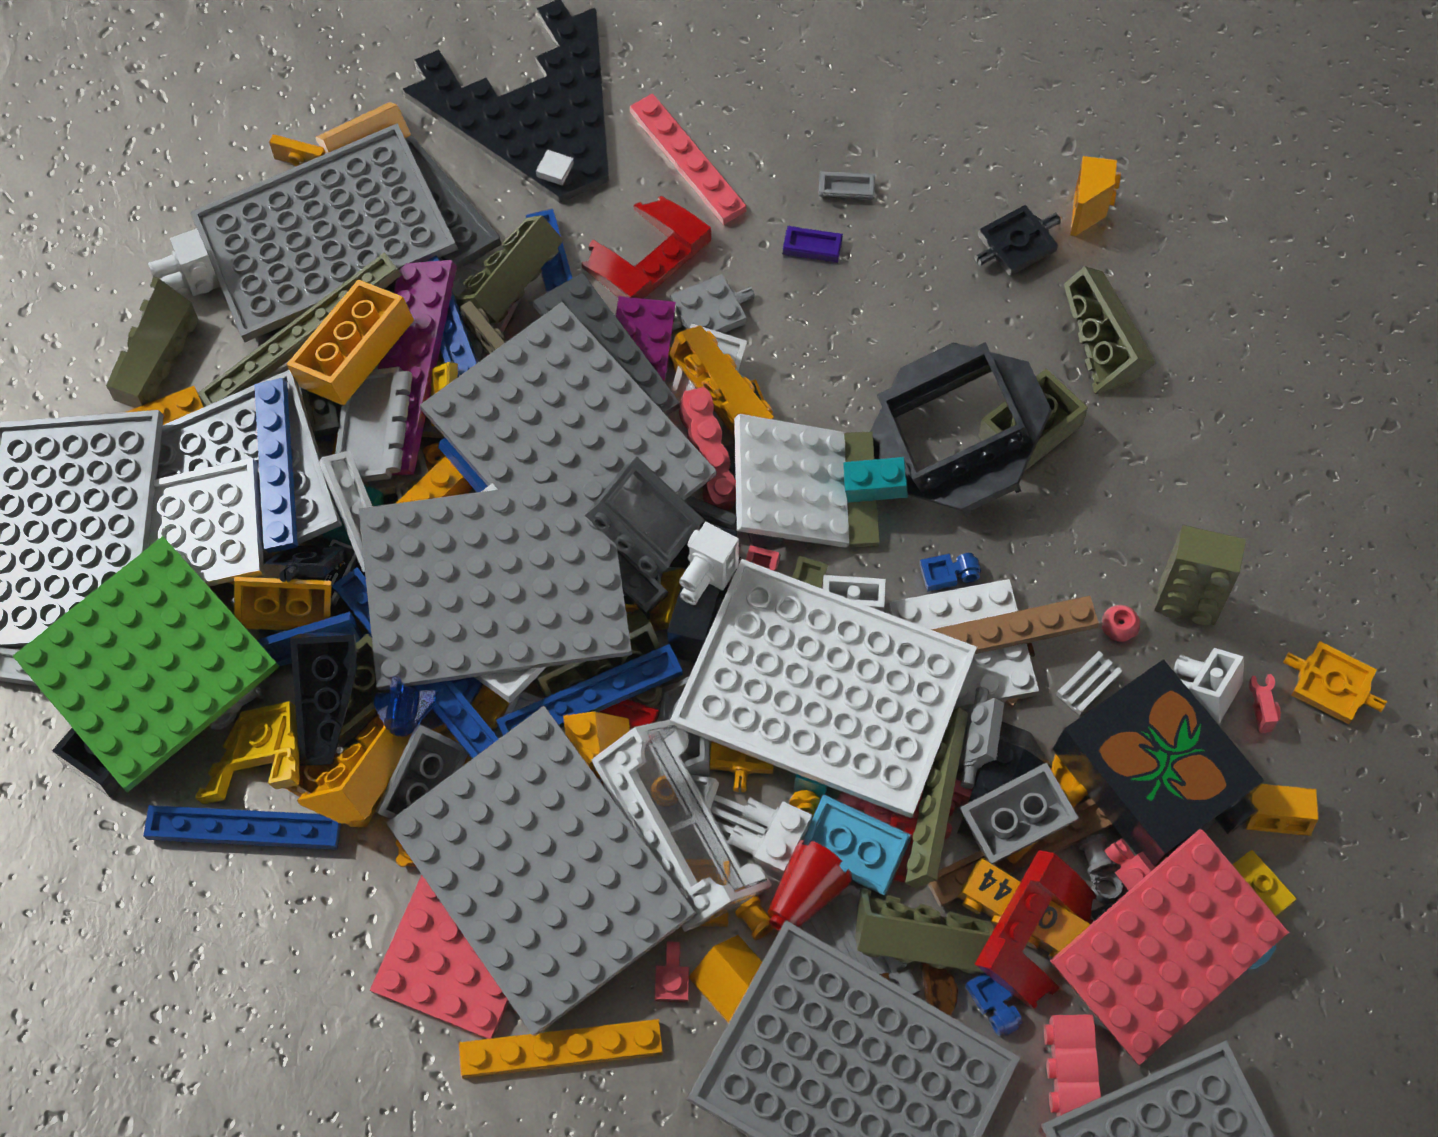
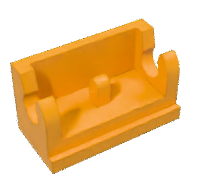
[1246,784,1318,836]

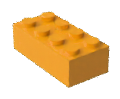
[286,279,414,406]

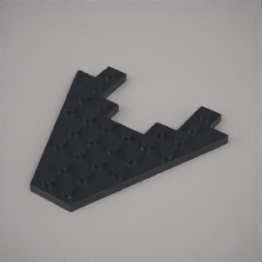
[403,0,609,203]

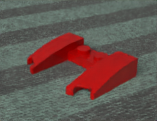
[581,196,712,299]
[974,850,1097,1009]

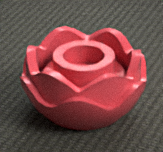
[1102,605,1140,642]

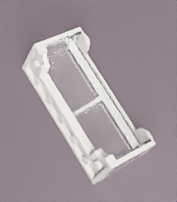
[591,720,772,932]

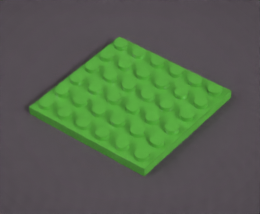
[13,536,279,793]

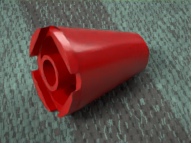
[767,840,852,931]

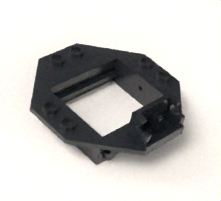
[870,342,1052,517]

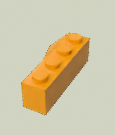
[670,325,774,437]
[297,705,417,824]

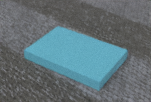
[803,795,913,895]

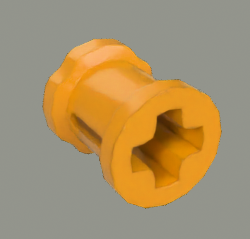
[735,896,774,940]

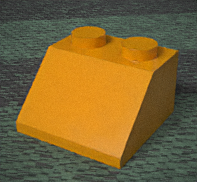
[1070,156,1121,236]
[563,712,630,784]

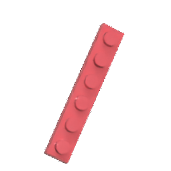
[630,93,746,225]

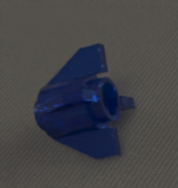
[374,676,438,737]

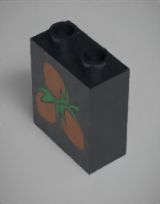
[1052,659,1265,867]

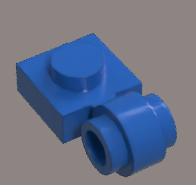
[920,553,981,592]
[965,973,1023,1036]

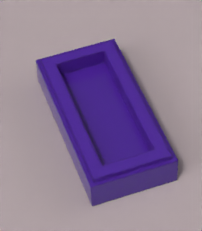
[782,226,843,263]

